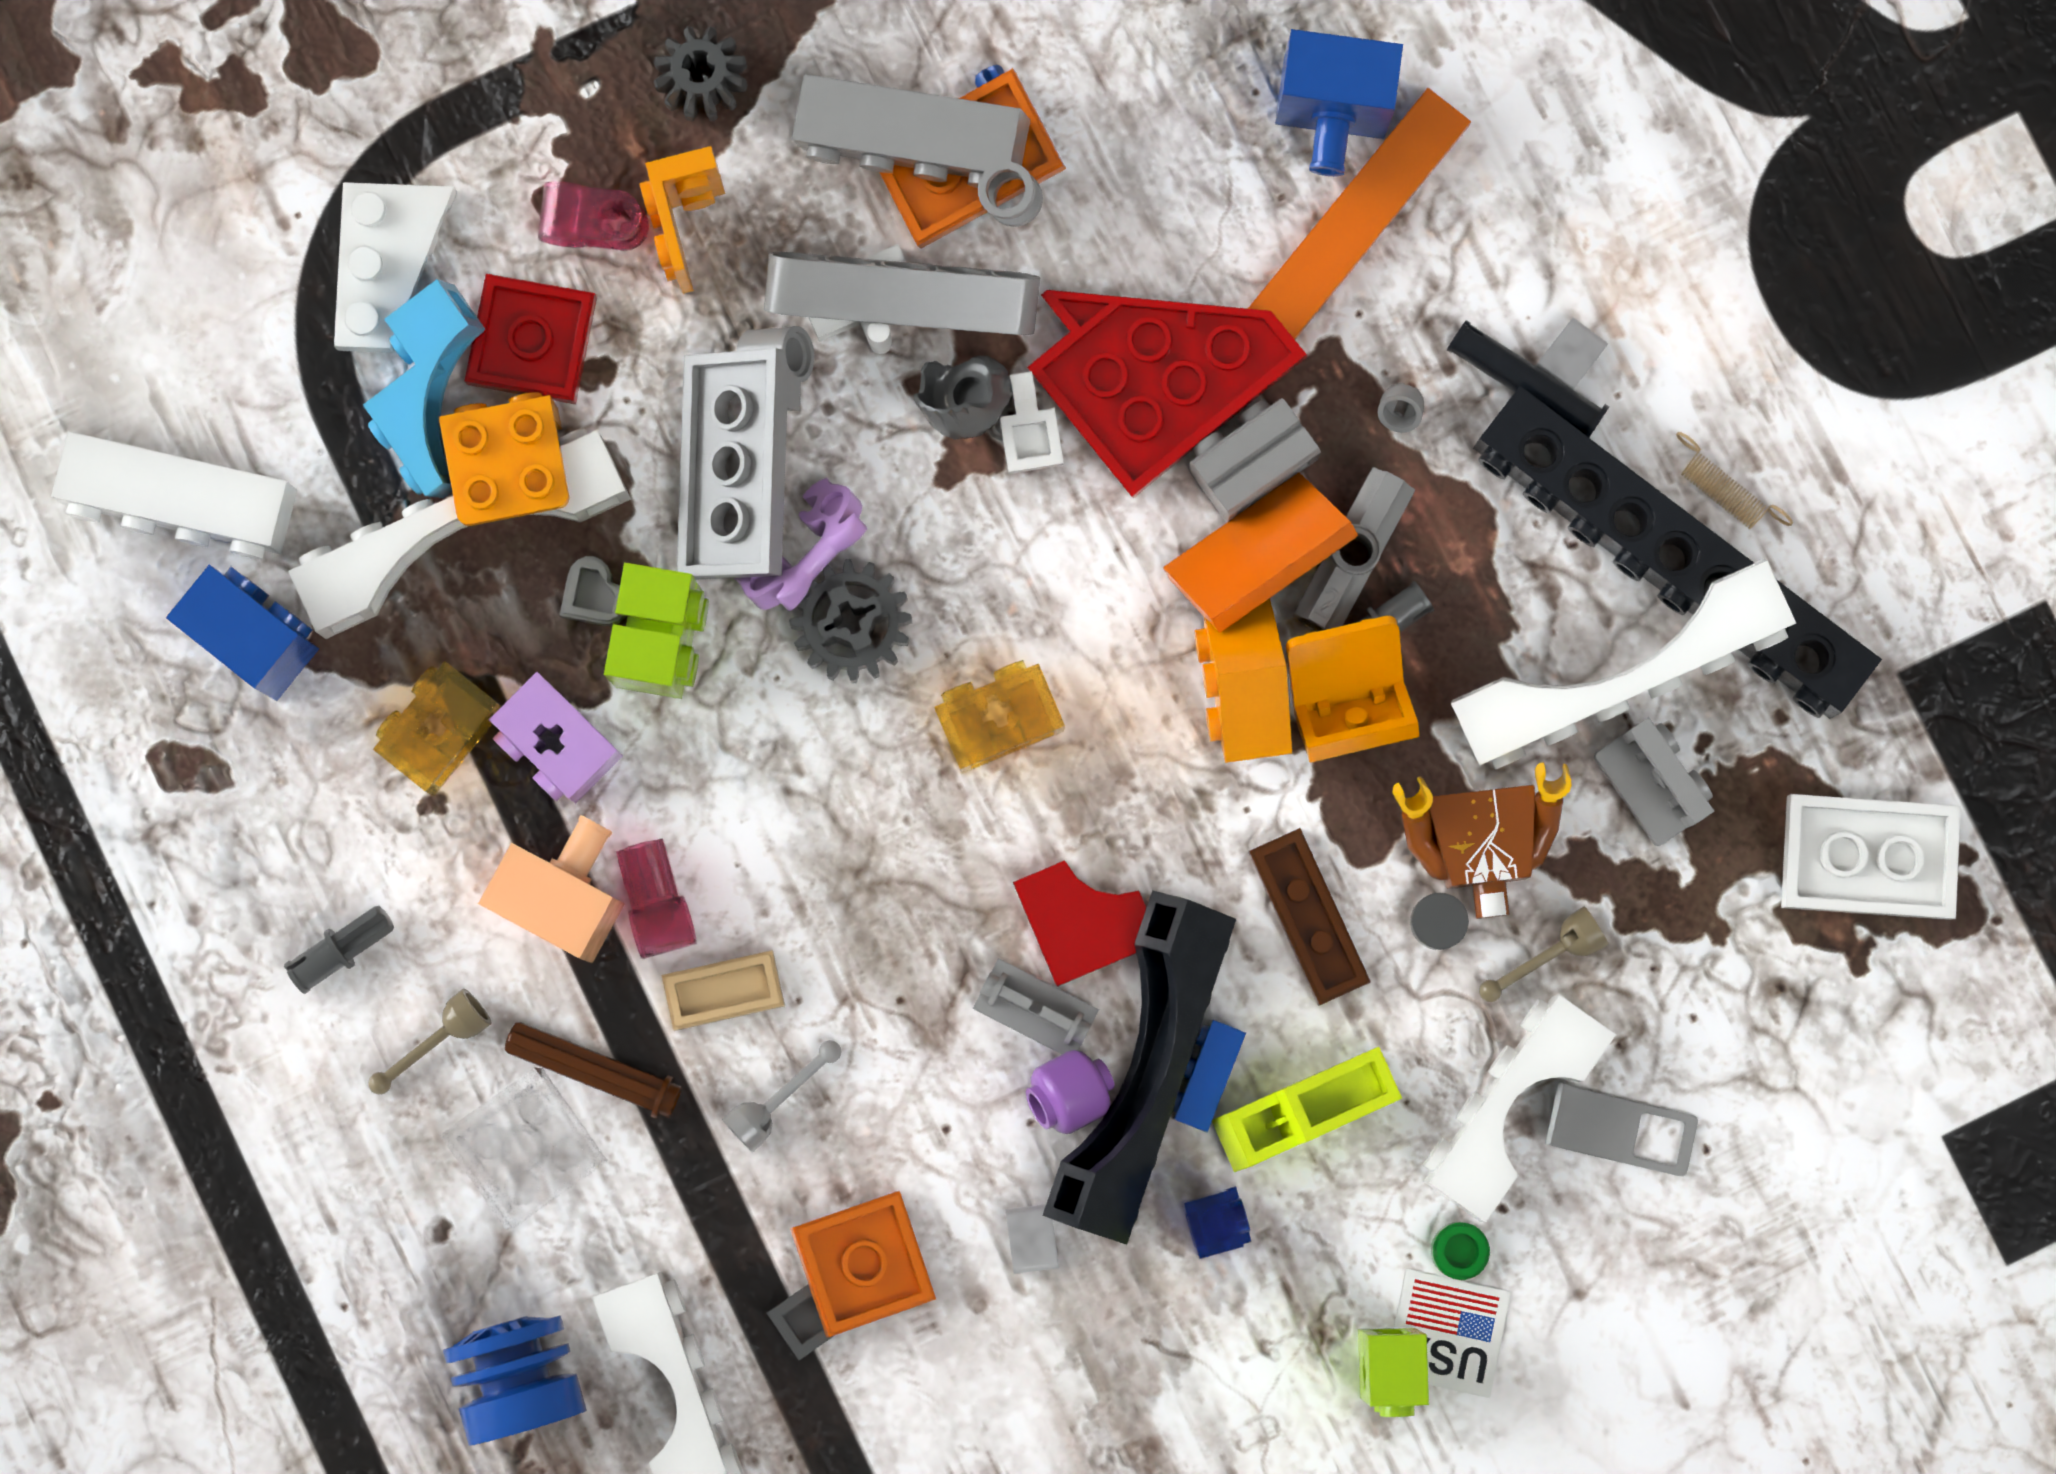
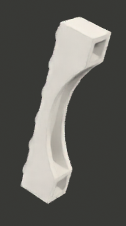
[288,429,631,639]
[1451,559,1796,769]

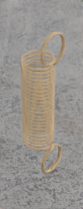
[1676,432,1793,529]

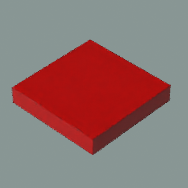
[464,274,597,405]

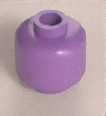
[1026,1050,1114,1134]

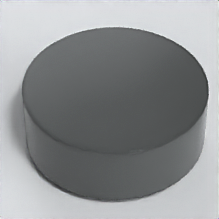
[1410,893,1469,950]

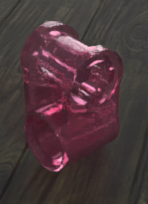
[537,181,649,251]

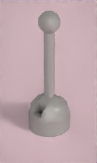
[722,1040,841,1153]

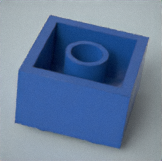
[166,564,319,701]

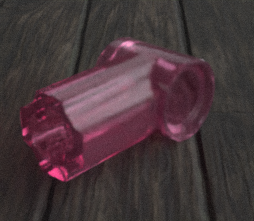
[616,838,697,959]

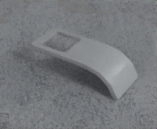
[1545,1082,1698,1176]

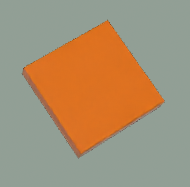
[790,1191,936,1338]

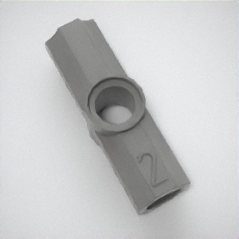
[1292,467,1415,632]

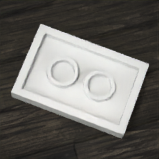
[1781,794,1961,920]

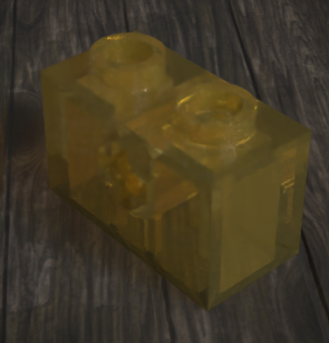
[934,660,1065,774]
[373,661,502,796]

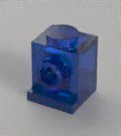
[1181,1186,1252,1259]

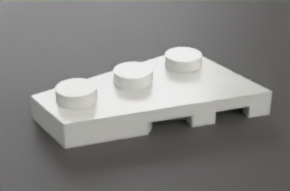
[334,183,457,353]

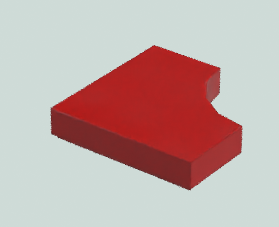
[1013,860,1146,987]

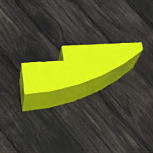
[1212,1047,1402,1172]

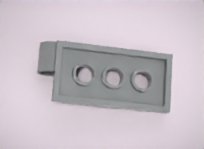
[677,326,814,580]

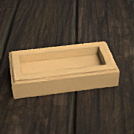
[661,950,785,1031]

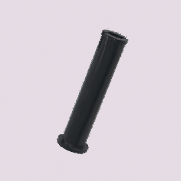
[1447,320,1609,438]

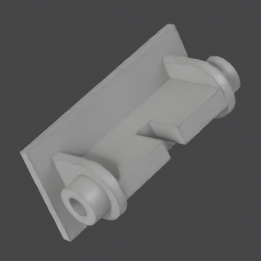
[973,958,1099,1054]

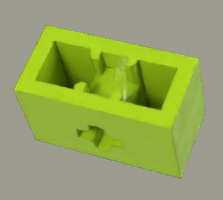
[1358,1328,1429,1417]

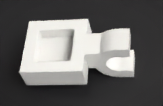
[999,371,1064,474]

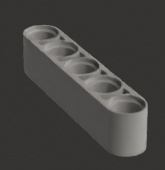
[764,252,1040,335]

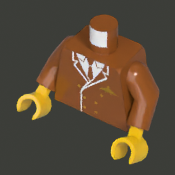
[1392,762,1572,919]

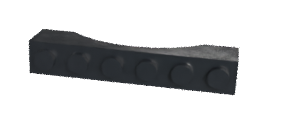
[1042,890,1236,1245]

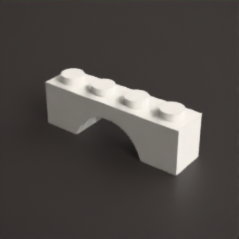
[1423,995,1616,1223]
[592,1271,743,1474]

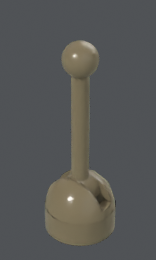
[1479,906,1609,1002]
[368,989,492,1095]

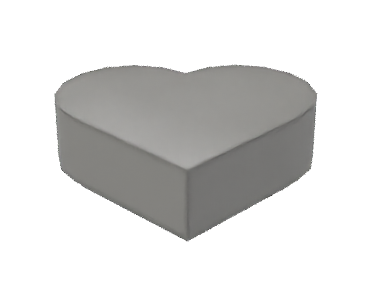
[560,556,626,626]

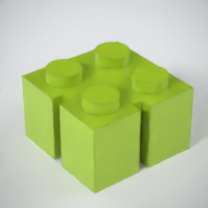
[604,562,709,699]

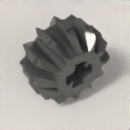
[654,26,747,122]

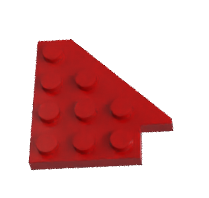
[1027,290,1307,498]

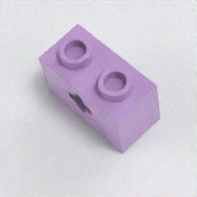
[489,672,623,804]

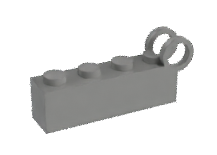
[792,74,1043,227]

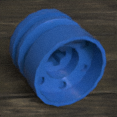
[443,1315,587,1446]

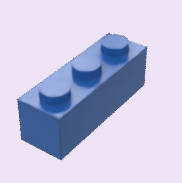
[1173,1020,1246,1133]

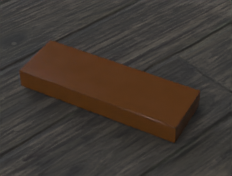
[1248,828,1371,1006]

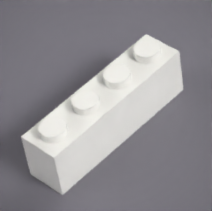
[51,431,297,560]

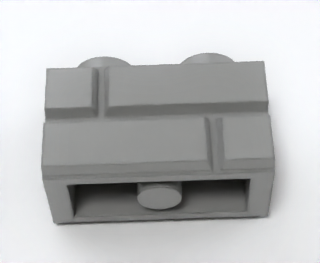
[1189,398,1321,523]

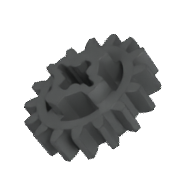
[789,559,912,683]

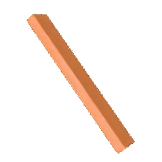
[1248,88,1471,340]

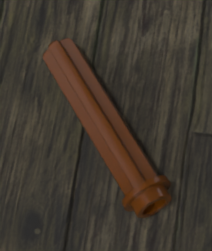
[505,1022,682,1119]

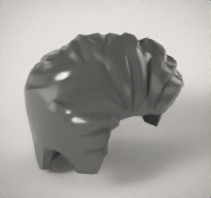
[913,355,1013,440]

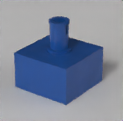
[1275,29,1403,177]

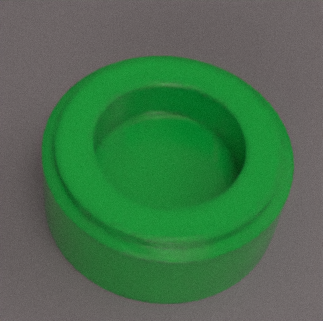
[1431,1222,1490,1280]

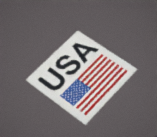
[1394,1268,1512,1398]

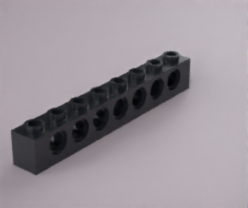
[1473,386,1882,719]

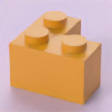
[1194,598,1292,763]

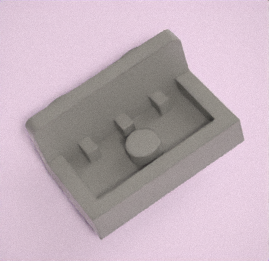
[1594,717,1714,846]

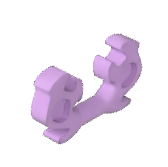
[734,478,867,611]

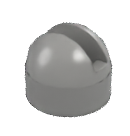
[1378,383,1424,433]

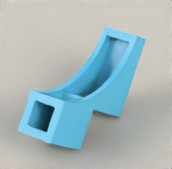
[363,279,486,499]

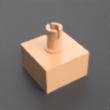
[478,815,625,963]

